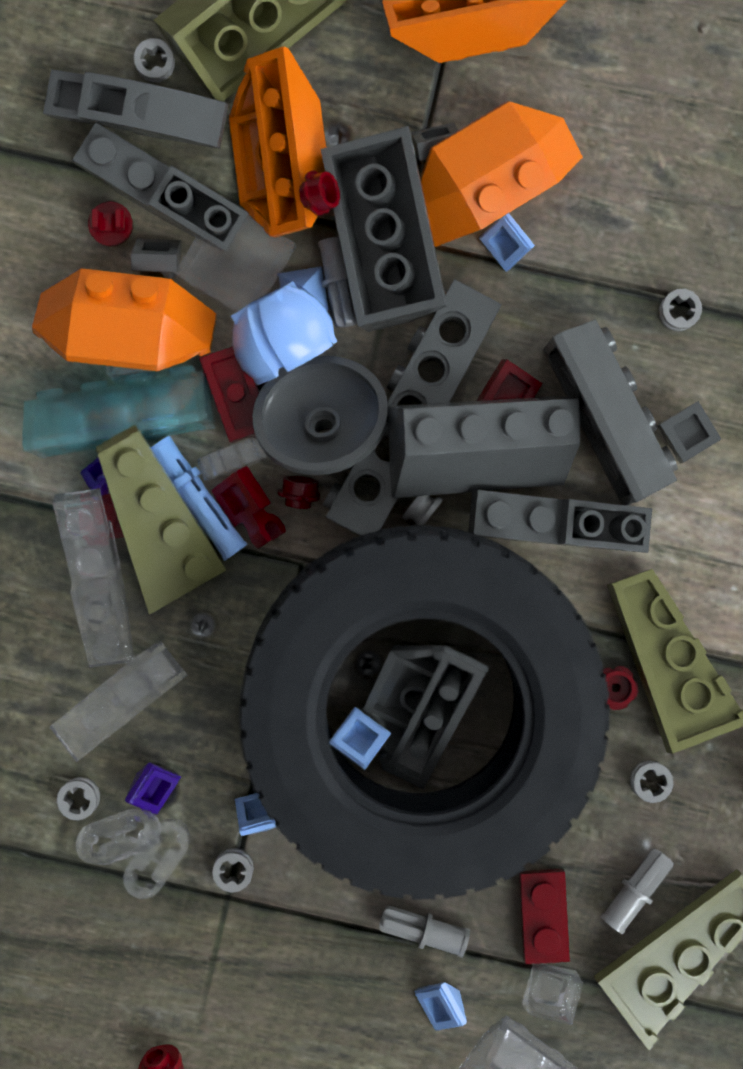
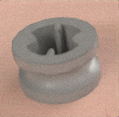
[134,38,175,83]
[659,289,702,331]
[402,495,443,525]
[630,760,674,803]
[57,777,101,821]
[212,848,254,893]

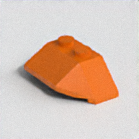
[382,0,568,63]
[229,46,326,238]
[420,101,583,247]
[32,268,217,372]

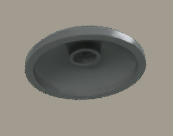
[253,356,388,475]

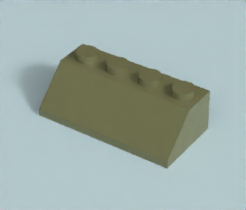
[153,0,347,102]

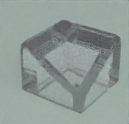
[522,963,583,1025]

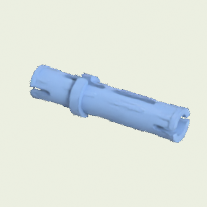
[151,436,248,561]

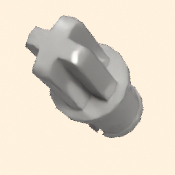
[318,237,357,328]
[600,849,674,935]
[379,906,470,958]

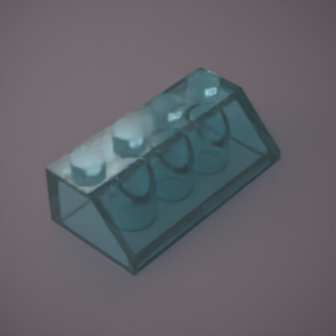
[22,366,216,458]

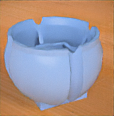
[231,281,338,385]

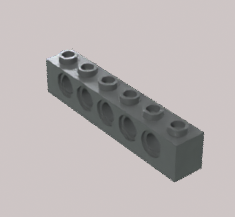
[323,279,502,536]

